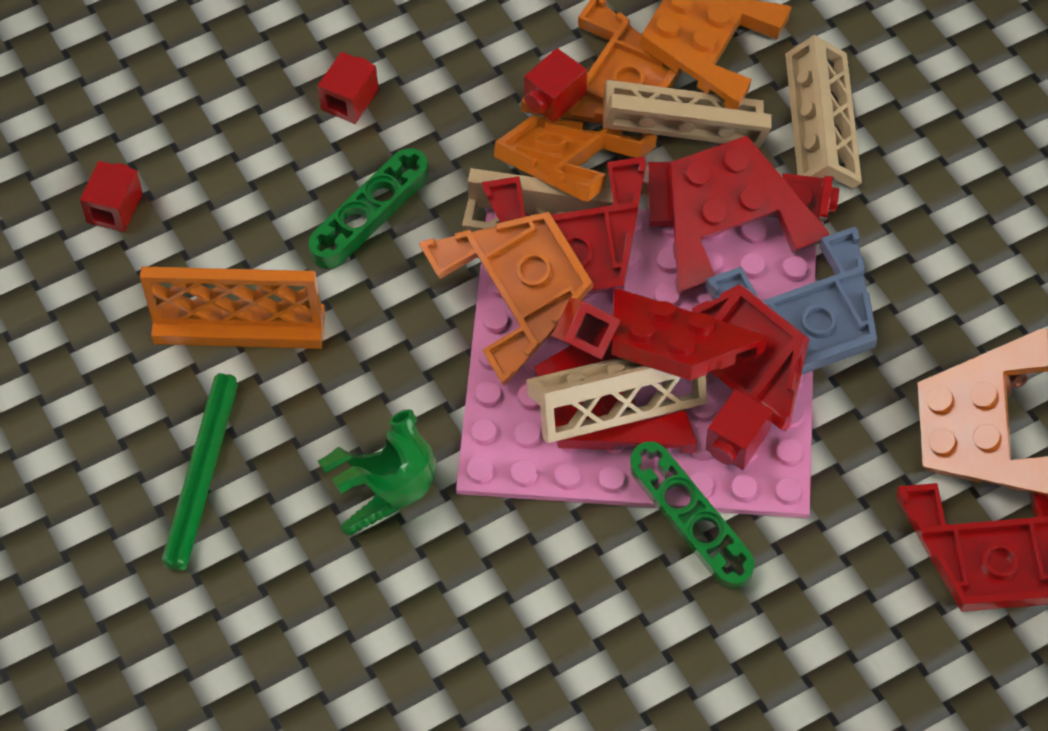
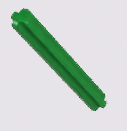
[162,373,238,571]

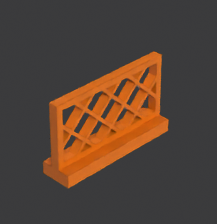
[140,266,325,349]

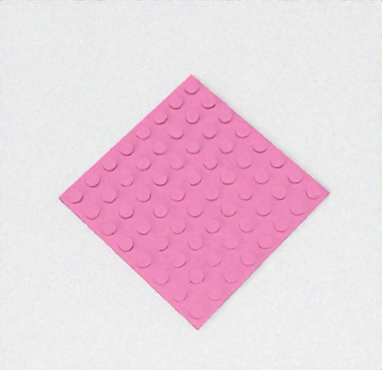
[456,208,816,519]

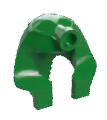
[317,409,436,535]

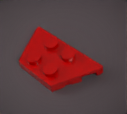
[692,284,809,432]
[611,288,767,381]

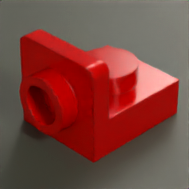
[782,173,840,222]

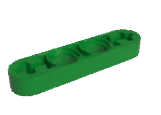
[308,148,429,269]
[630,441,755,589]

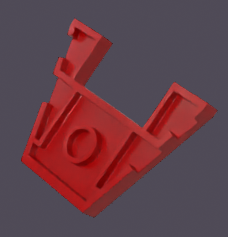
[668,136,829,295]
[482,156,646,295]
[534,340,697,453]
[896,483,1048,612]

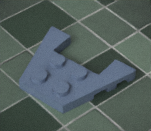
[705,226,877,375]

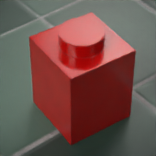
[524,48,587,123]
[317,51,379,124]
[80,161,143,233]
[551,297,621,360]
[705,389,773,470]

